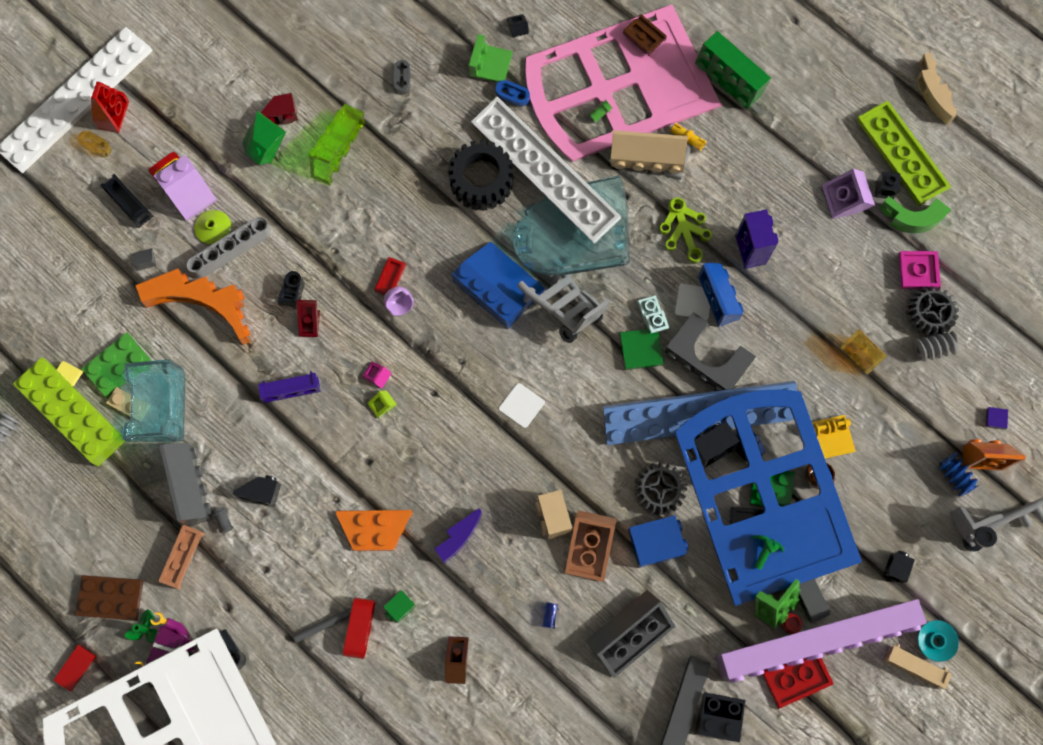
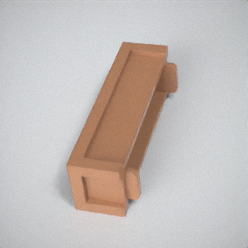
[158,525,205,590]

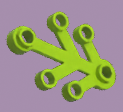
[659,197,712,264]

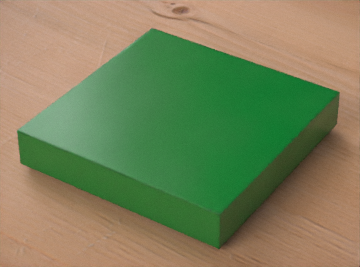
[620,329,664,370]

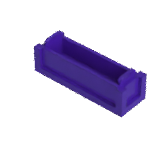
[258,371,321,403]

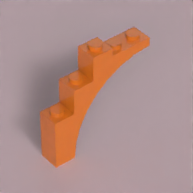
[135,268,251,345]

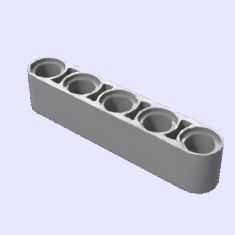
[186,217,271,279]

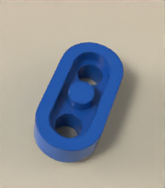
[496,80,530,106]

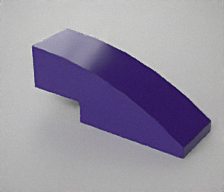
[435,508,482,564]

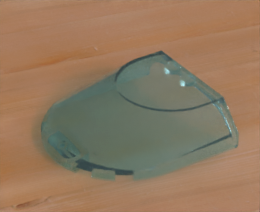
[512,175,630,275]

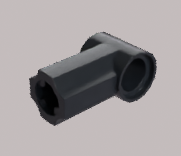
[219,629,246,669]

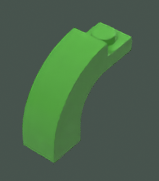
[879,196,951,233]

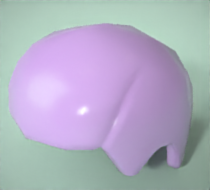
[383,286,414,316]

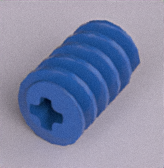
[938,452,979,497]

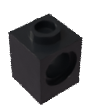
[875,172,901,199]
[883,551,915,584]

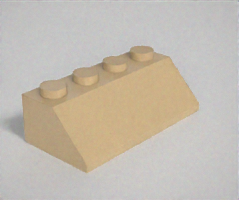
[611,130,688,174]

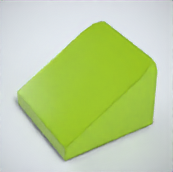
[367,390,397,418]

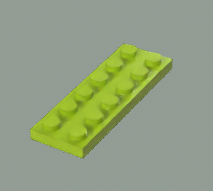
[856,100,951,206]

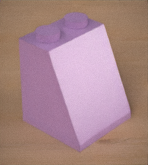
[154,155,217,221]

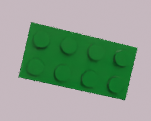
[695,31,771,110]

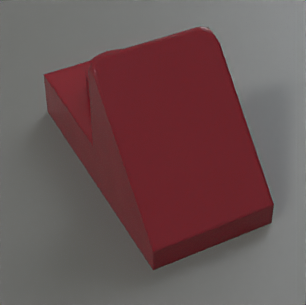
[296,299,320,337]

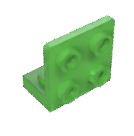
[469,34,513,83]
[755,579,801,629]

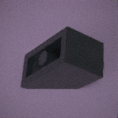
[233,475,281,507]

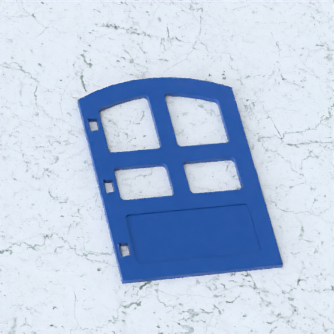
[674,389,862,606]

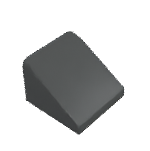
[134,248,156,271]

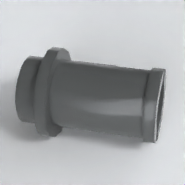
[212,507,233,533]

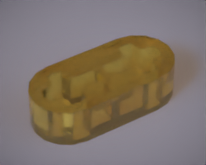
[78,131,112,158]

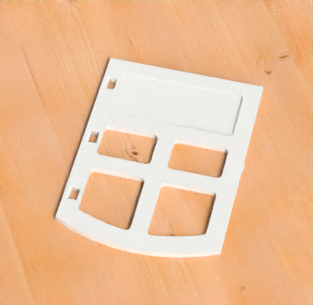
[43,628,276,745]

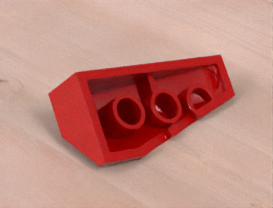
[91,81,130,133]

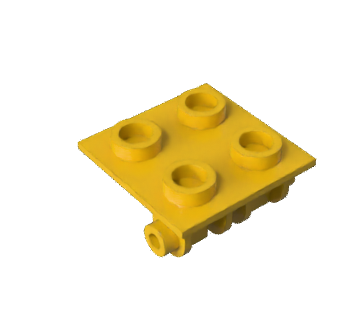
[812,415,856,459]

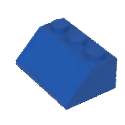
[698,263,743,327]

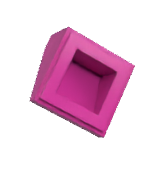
[362,361,391,388]

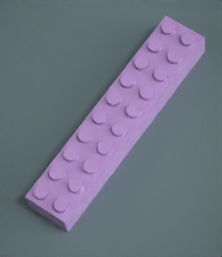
[715,599,927,683]

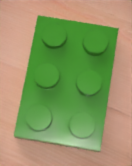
[82,332,152,398]

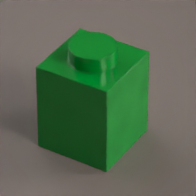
[384,590,416,623]

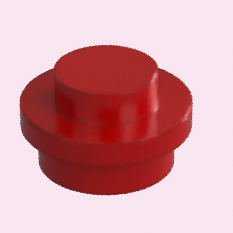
[782,613,802,634]

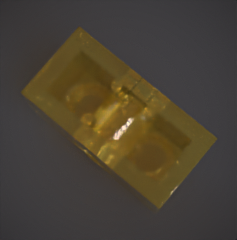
[840,329,887,375]

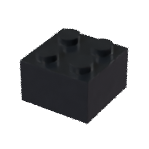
[689,421,740,468]

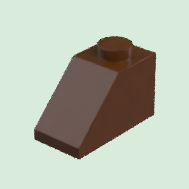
[445,636,469,684]

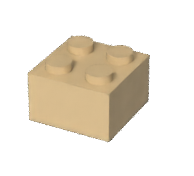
[535,490,572,540]

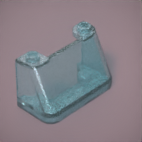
[121,359,185,442]

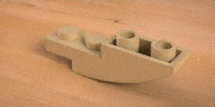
[916,53,956,125]

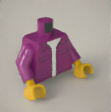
[134,612,197,667]

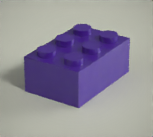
[735,209,778,269]

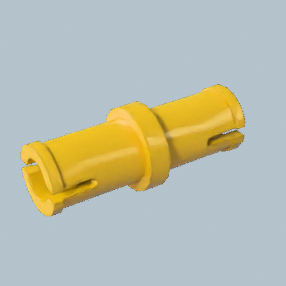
[670,123,707,151]

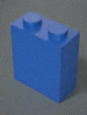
[628,515,689,568]

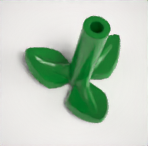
[751,535,785,570]
[124,609,158,644]

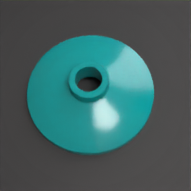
[918,620,959,662]

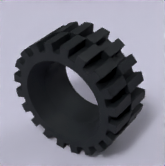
[448,140,514,211]

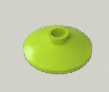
[194,210,232,245]

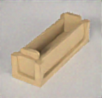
[883,644,952,689]

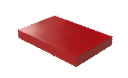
[762,658,834,709]

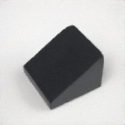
[507,14,529,37]

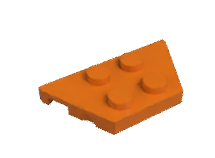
[336,510,413,551]

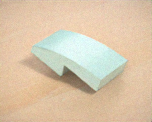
[637,295,669,334]

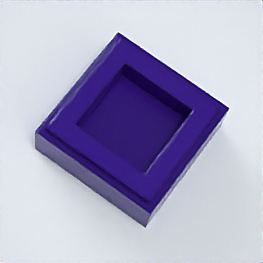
[986,407,1008,430]

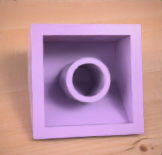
[822,169,875,218]

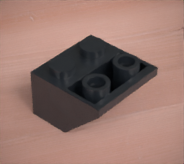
[695,692,746,743]

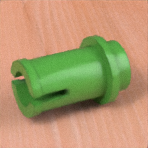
[589,100,612,122]

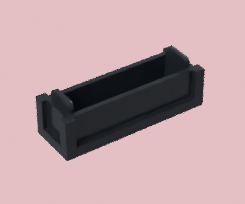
[100,174,153,228]

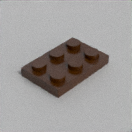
[75,575,144,621]

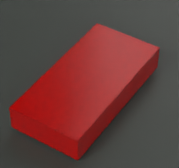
[374,257,406,295]
[54,645,96,691]

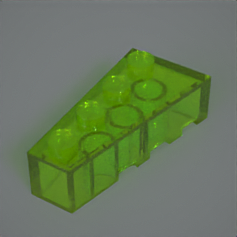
[308,104,364,186]

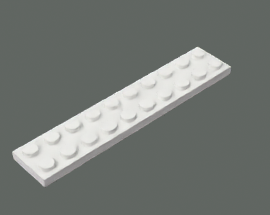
[0,27,152,174]
[471,97,621,244]

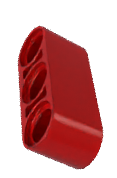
[343,597,375,659]

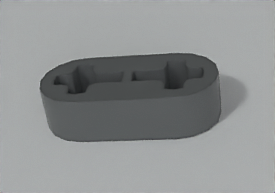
[393,60,411,95]

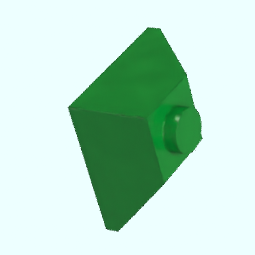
[242,112,286,165]

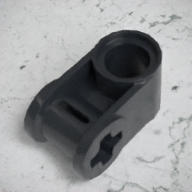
[278,271,305,309]

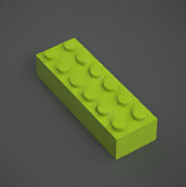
[13,357,127,467]

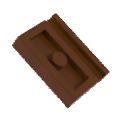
[623,14,667,56]

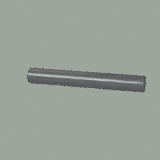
[293,609,351,643]

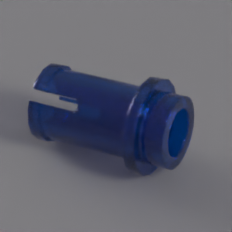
[542,602,559,629]

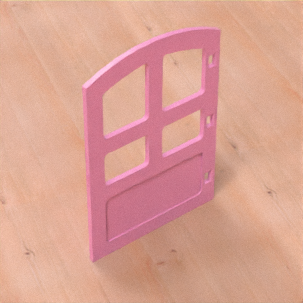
[526,5,721,162]

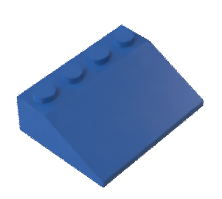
[452,242,546,329]

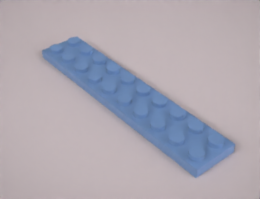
[603,381,797,445]

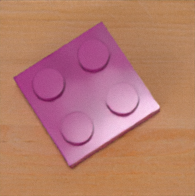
[898,251,941,289]

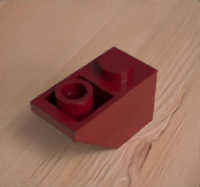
[261,93,298,125]

